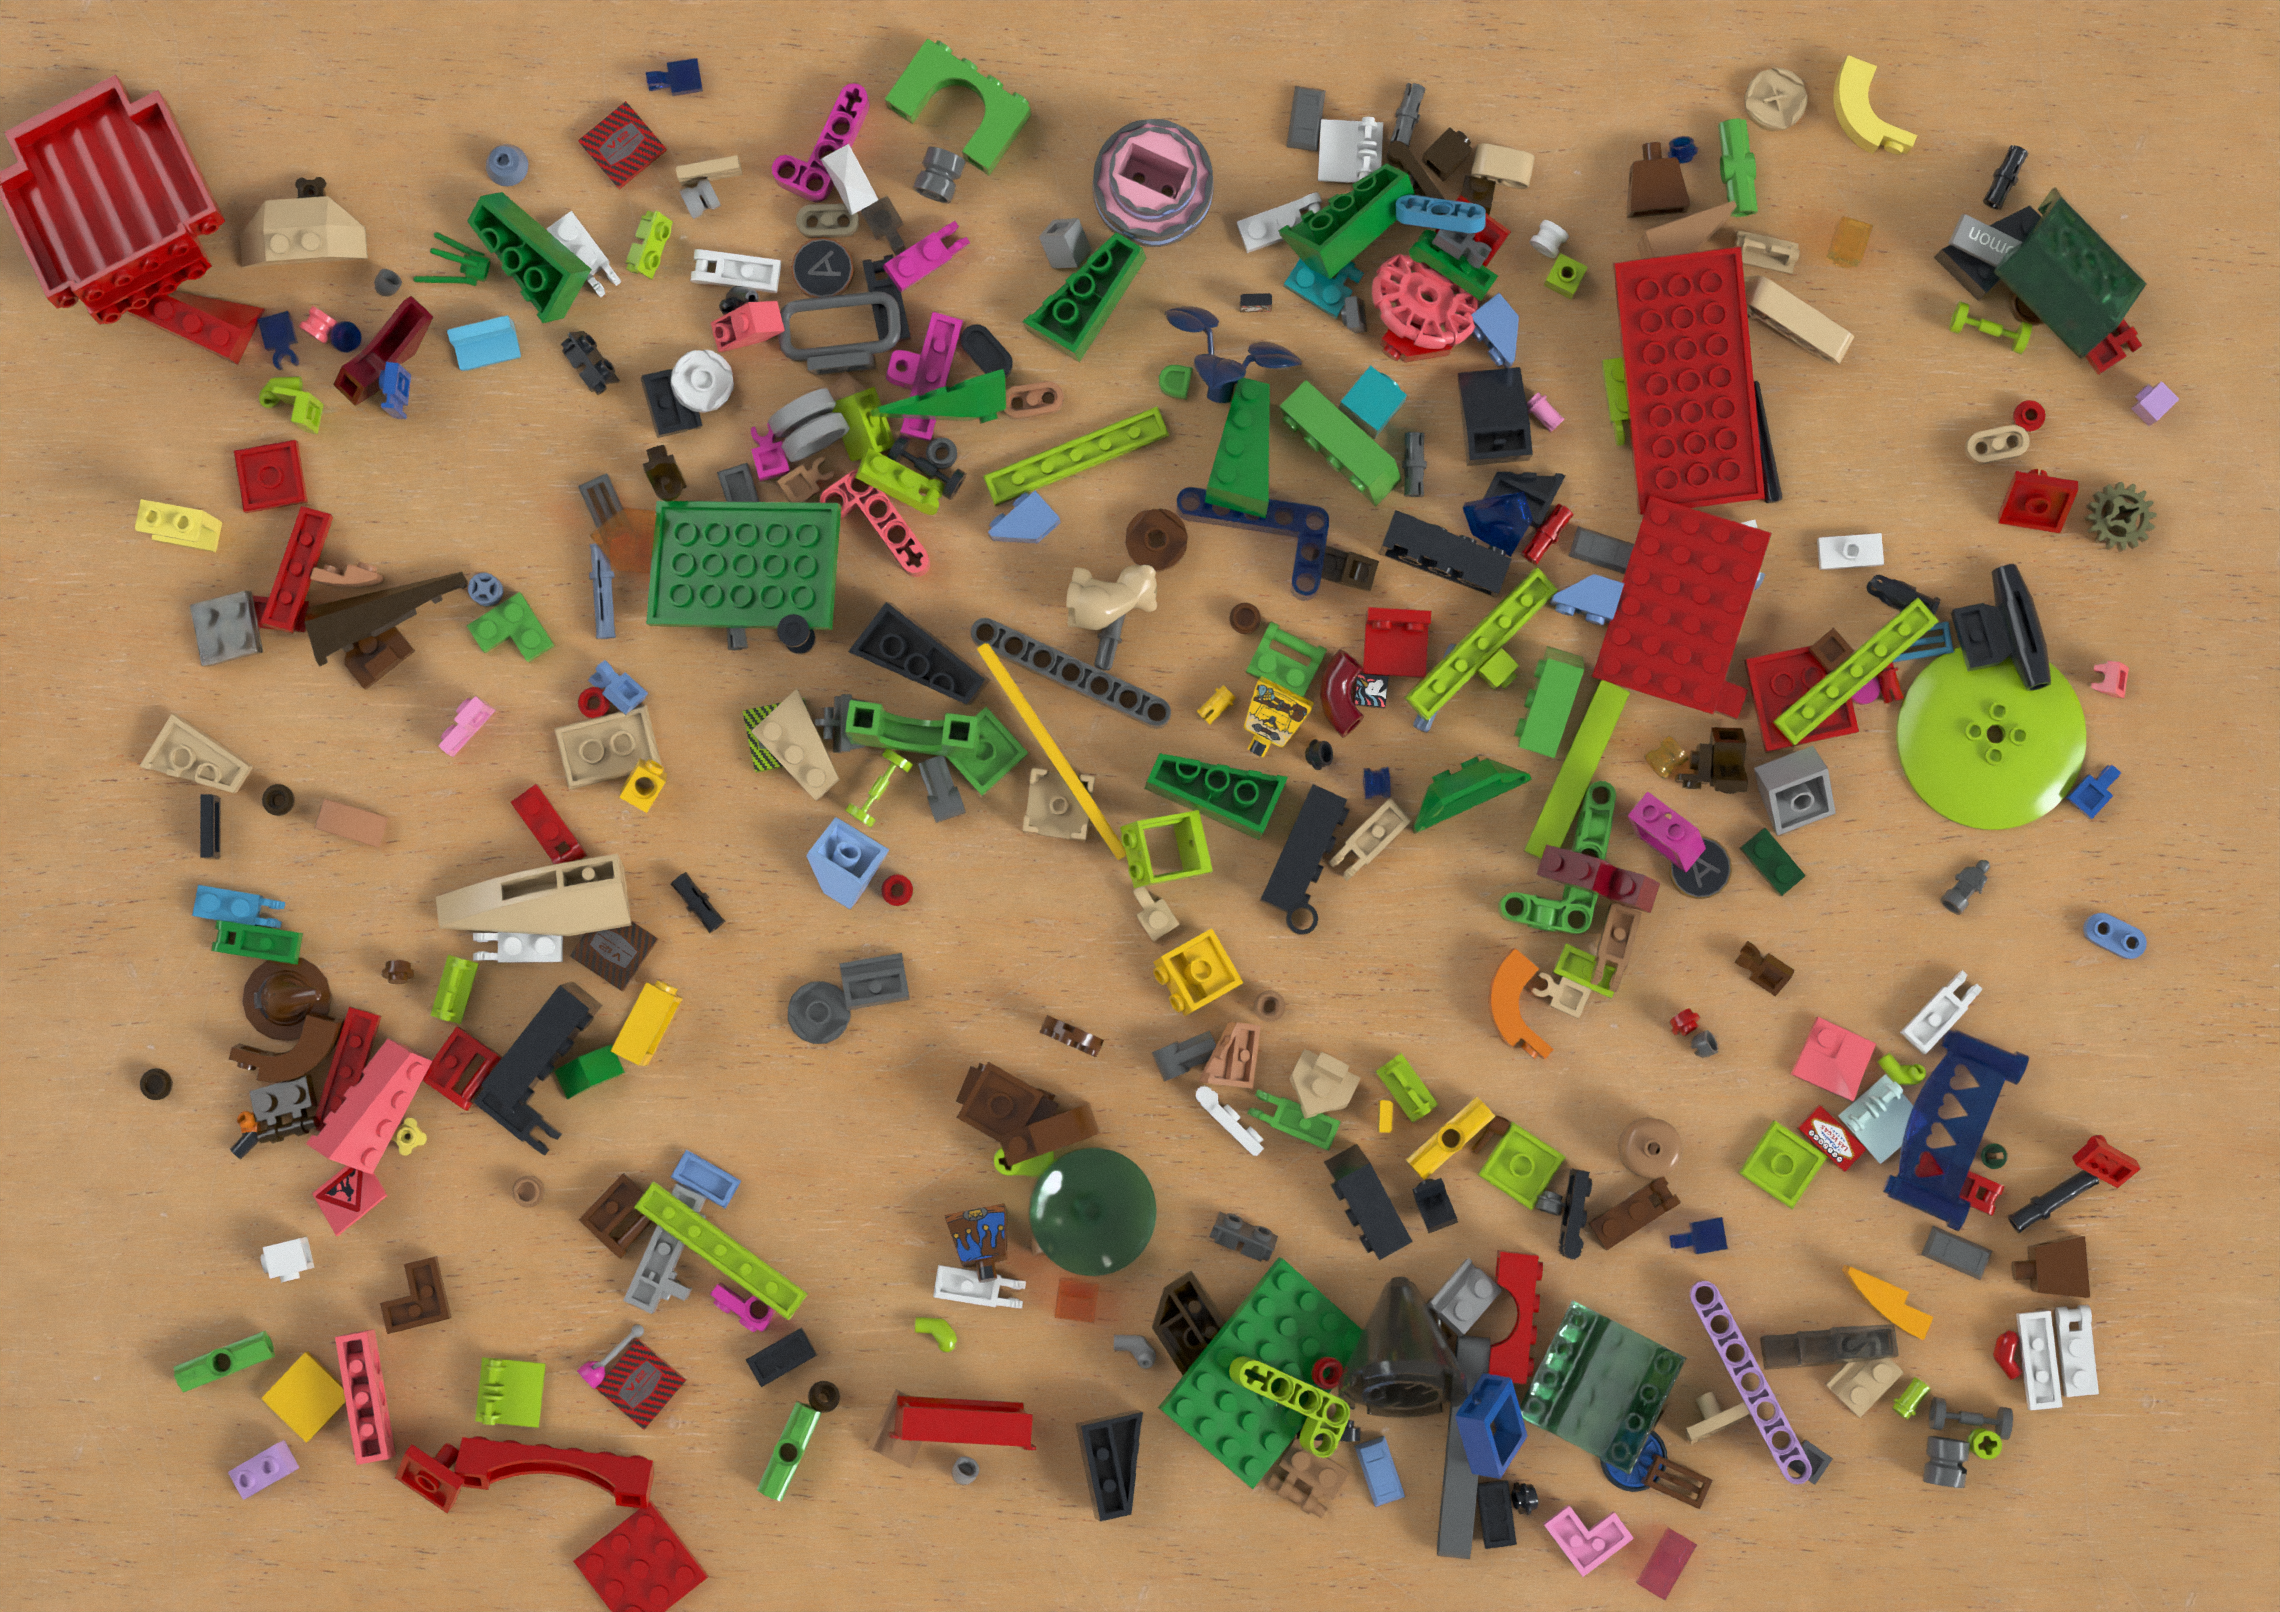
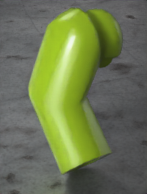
[259,376,303,408]
[1877,1052,1926,1085]
[915,1317,957,1352]

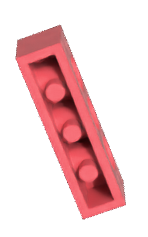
[335,1329,396,1465]

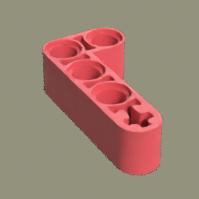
[820,469,930,577]

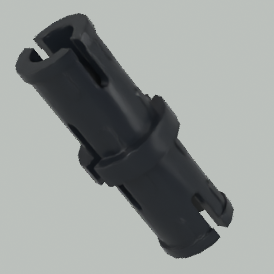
[1983,145,2029,210]
[670,872,725,934]

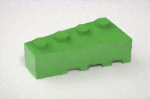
[1280,380,1402,507]

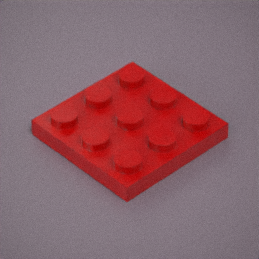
[1744,645,1859,752]
[573,1500,709,1612]

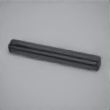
[1754,381,1783,503]

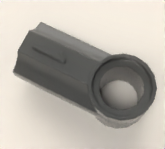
[918,756,966,823]
[1152,1030,1216,1082]

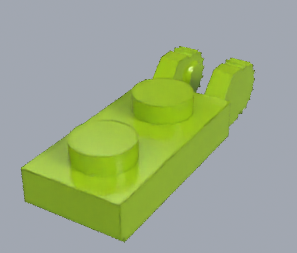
[1602,357,1629,446]

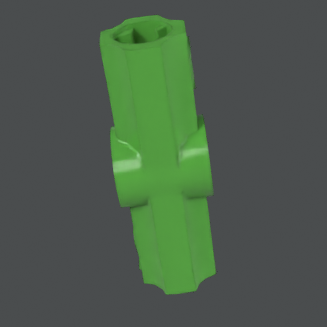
[1718,118,1758,218]
[173,1331,275,1393]
[756,1401,822,1502]

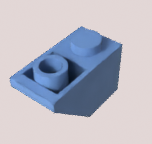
[1471,293,1519,368]
[988,491,1061,544]
[1549,574,1624,626]

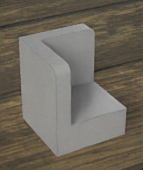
[1039,218,1091,268]

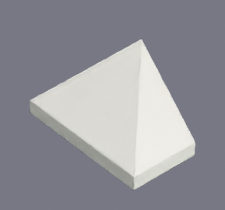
[821,144,879,215]

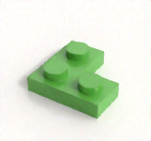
[467,592,555,662]

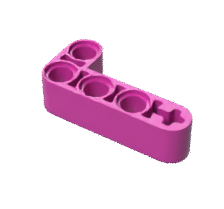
[772,83,870,203]

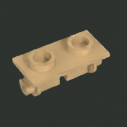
[1734,230,1800,274]

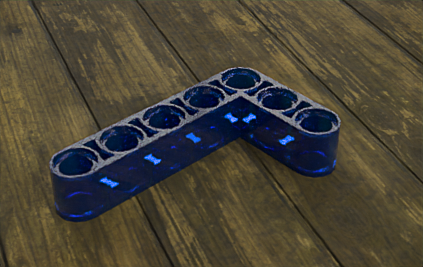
[1176,487,1329,601]

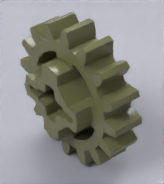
[2085,482,2157,552]

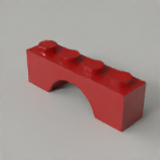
[1488,1250,1543,1384]

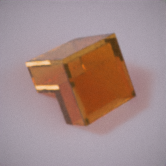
[1054,1277,1100,1323]

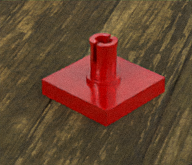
[1998,469,2079,533]
[395,1443,465,1514]

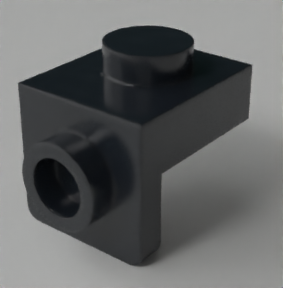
[1412,1178,1458,1234]

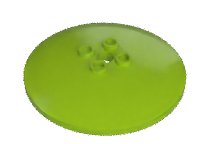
[1896,647,2086,830]

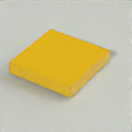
[261,1351,346,1443]

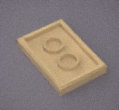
[554,705,661,790]

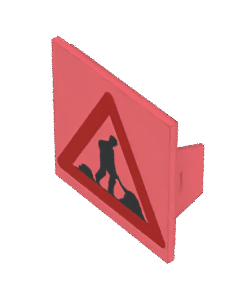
[312,1166,387,1237]

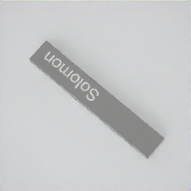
[1948,214,2128,324]

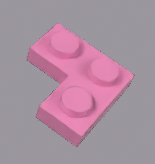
[438,696,496,757]
[1543,1505,1634,1577]

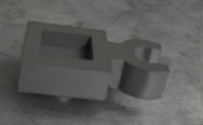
[1432,229,1492,269]

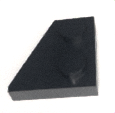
[1482,472,1566,528]

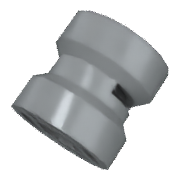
[679,178,721,219]

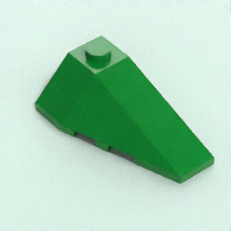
[871,369,1006,424]

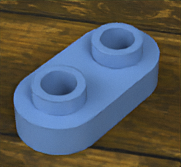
[2083,913,2147,959]

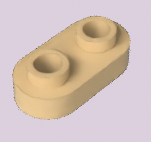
[1965,425,2030,464]

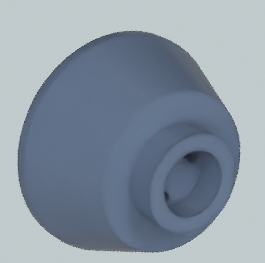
[486,144,528,187]

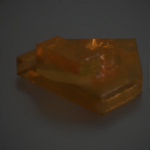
[589,507,656,574]

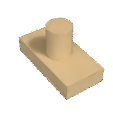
[1685,1392,1750,1444]

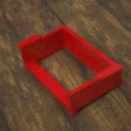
[888,1396,1036,1450]

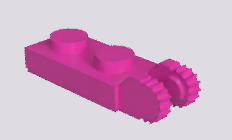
[883,221,970,292]

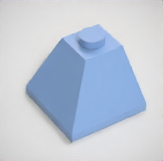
[806,817,889,909]

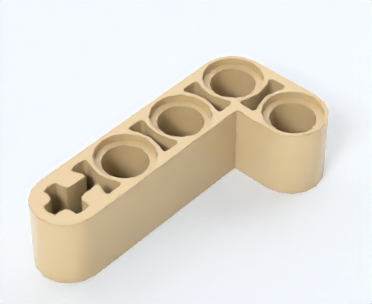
[1744,275,1854,366]

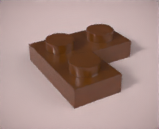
[380,1256,452,1334]

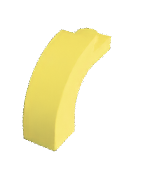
[1833,55,1917,155]

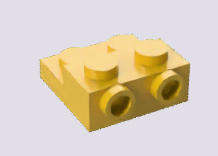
[1153,928,1243,1017]

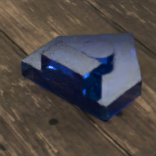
[1462,492,1533,557]

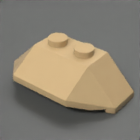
[240,196,368,268]

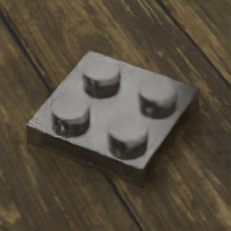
[190,590,263,667]

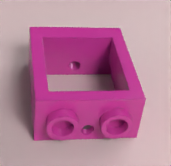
[1628,791,1706,873]

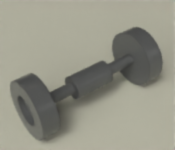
[1929,1397,2013,1440]

